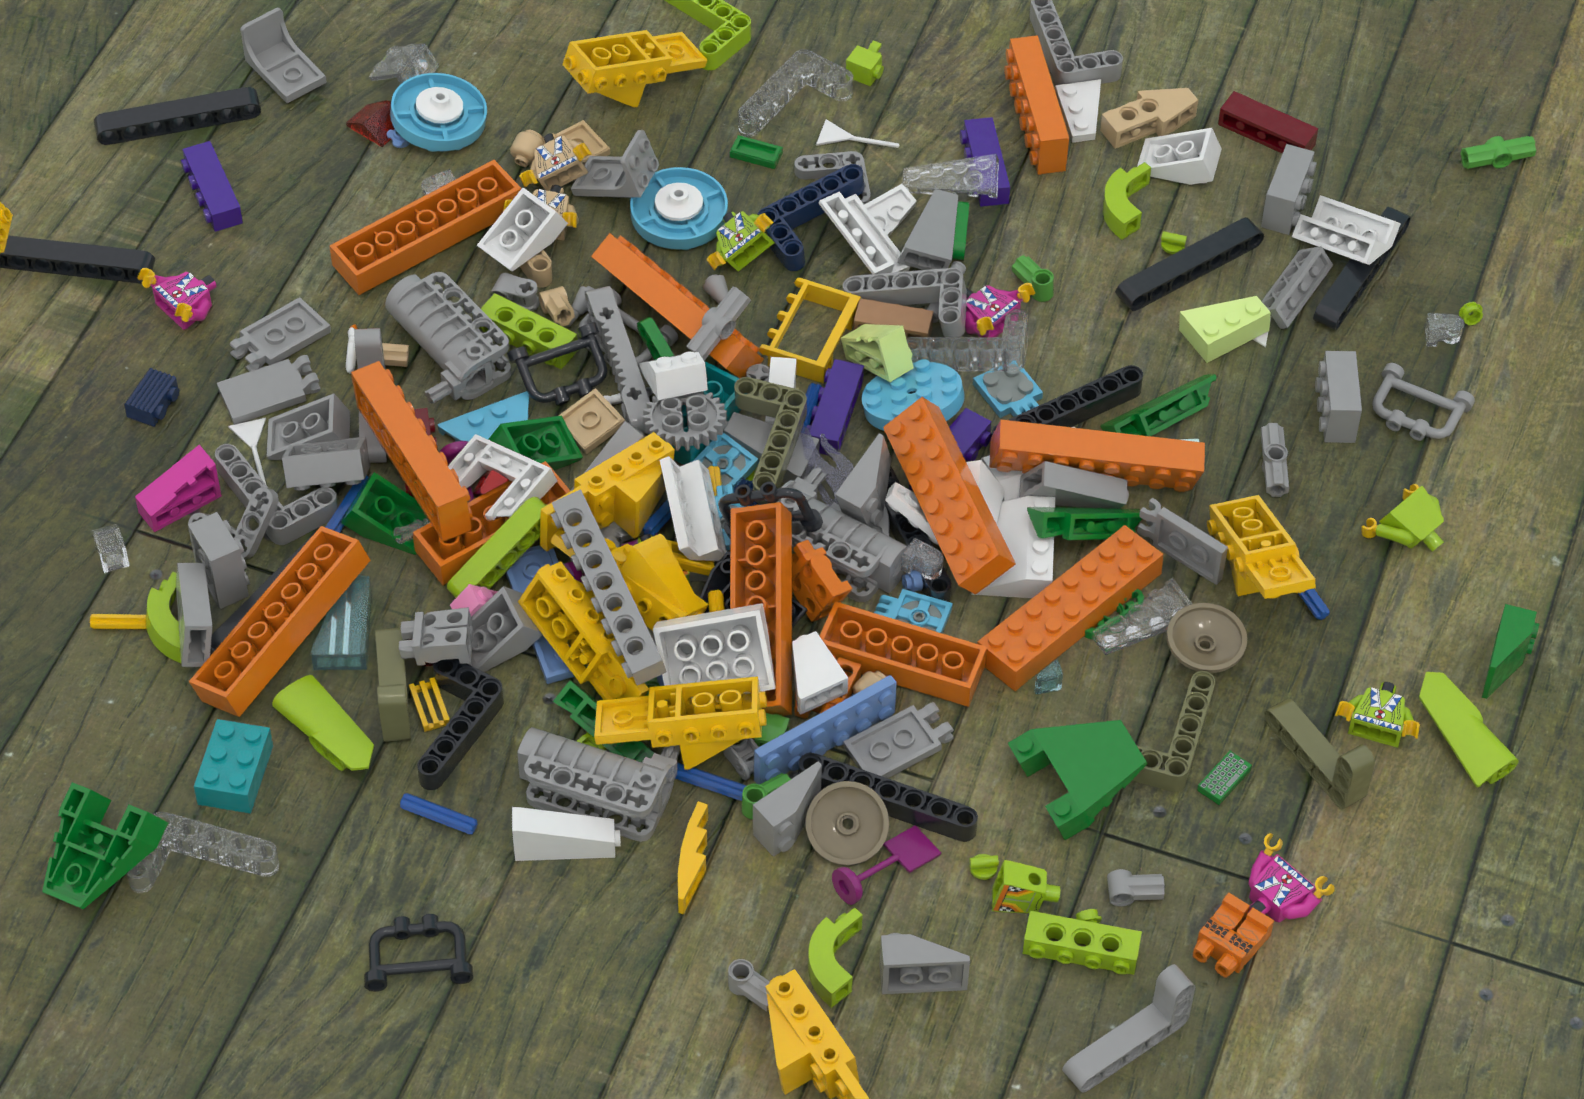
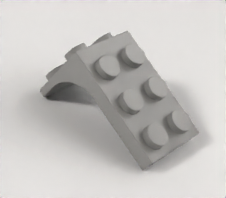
[240,8,327,103]
[571,130,659,198]

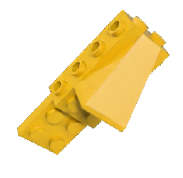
[563,30,707,108]
[540,432,674,551]
[1207,495,1316,599]
[551,523,709,631]
[518,561,649,700]
[594,677,767,770]
[765,969,869,1099]

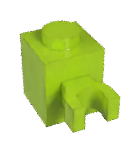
[846,40,884,86]

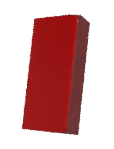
[473,470,509,497]

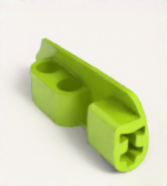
[1419,672,1519,788]
[272,675,374,771]

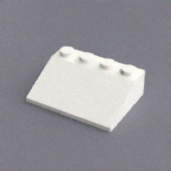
[971,496,1055,598]
[653,603,776,701]

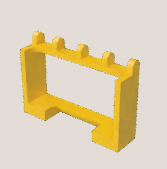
[759,278,861,384]

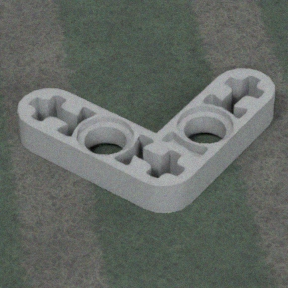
[794,151,870,204]
[188,487,279,559]

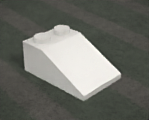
[1137,128,1222,185]
[477,188,568,271]
[638,352,708,400]

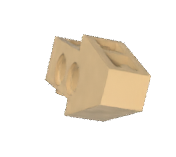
[1100,88,1198,149]

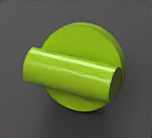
[1161,231,1187,254]
[969,854,999,880]

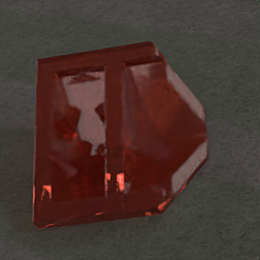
[346,100,395,147]

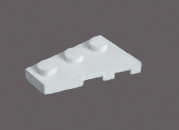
[1055,79,1101,143]
[864,184,917,237]
[885,482,938,544]

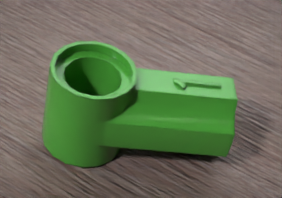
[1012,255,1054,302]
[741,773,791,820]

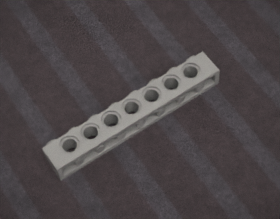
[551,489,667,686]

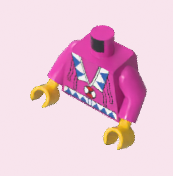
[137,268,217,330]
[965,283,1035,344]
[1248,833,1335,922]

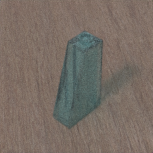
[311,575,372,670]

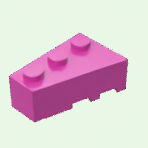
[135,444,222,532]

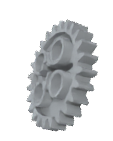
[643,391,727,451]

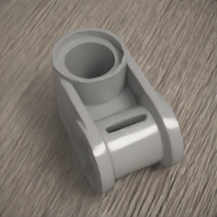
[490,273,540,311]
[723,738,759,780]

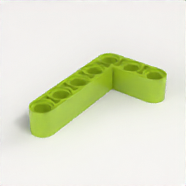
[664,0,751,70]
[447,497,547,598]

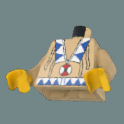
[519,133,592,191]
[503,185,579,241]

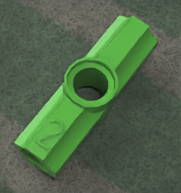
[1460,136,1536,169]

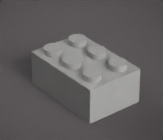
[1261,144,1317,235]
[1315,351,1362,443]
[282,437,370,490]
[188,512,250,609]

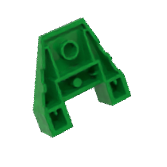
[1008,720,1147,840]
[42,782,169,909]

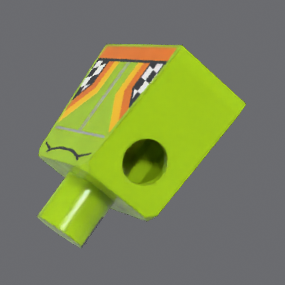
[992,860,1060,913]

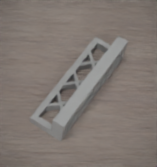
[1261,246,1333,329]

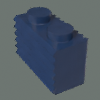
[124,368,180,427]

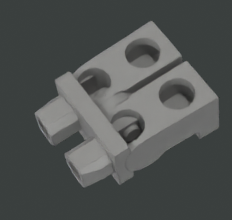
[399,607,474,666]

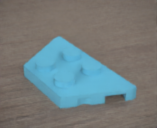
[438,391,529,442]

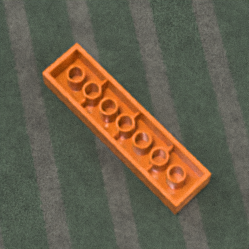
[330,160,522,295]
[591,233,764,378]
[351,361,473,542]
[883,397,1016,595]
[989,420,1205,492]
[730,502,792,716]
[977,525,1163,691]
[189,526,371,717]

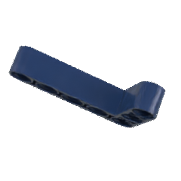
[757,164,865,271]

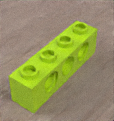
[479,293,578,370]
[1023,911,1142,975]

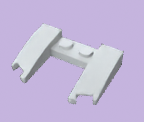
[448,434,557,520]

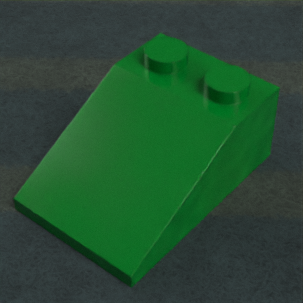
[488,416,583,471]
[341,472,430,555]
[1482,604,1540,699]

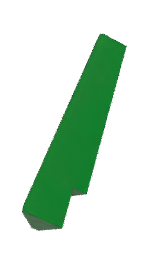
[1100,374,1217,436]
[1027,507,1142,540]
[553,681,658,762]

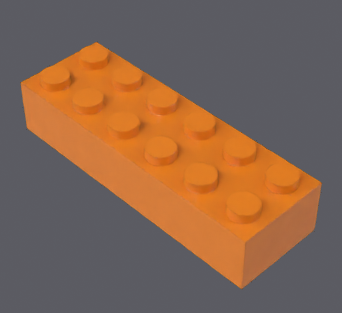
[1004,35,1069,175]
[413,461,570,585]
[820,601,987,707]

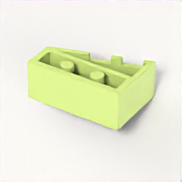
[1179,296,1271,363]
[841,324,914,382]

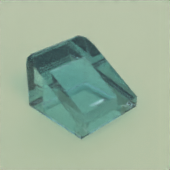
[1034,659,1063,694]

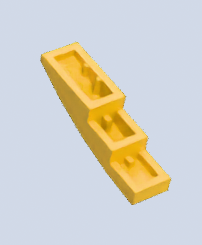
[678,801,708,914]

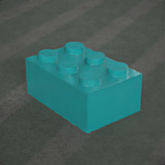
[194,719,273,814]

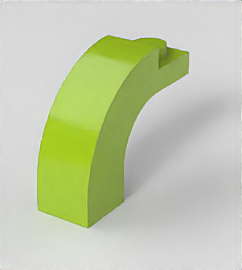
[1103,162,1151,240]
[146,572,181,663]
[808,908,863,1008]

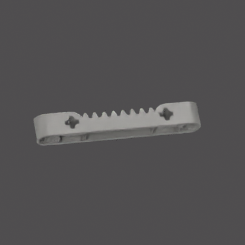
[585,286,650,433]

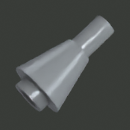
[703,274,728,304]
[566,286,594,327]

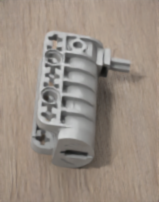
[385,272,511,404]
[776,467,911,602]
[517,727,681,842]

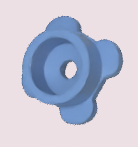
[387,129,410,148]
[902,566,923,592]

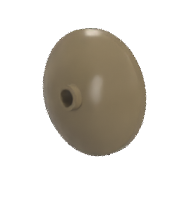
[1167,603,1247,673]
[806,781,889,865]

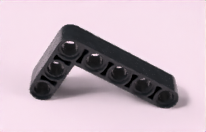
[417,659,504,790]

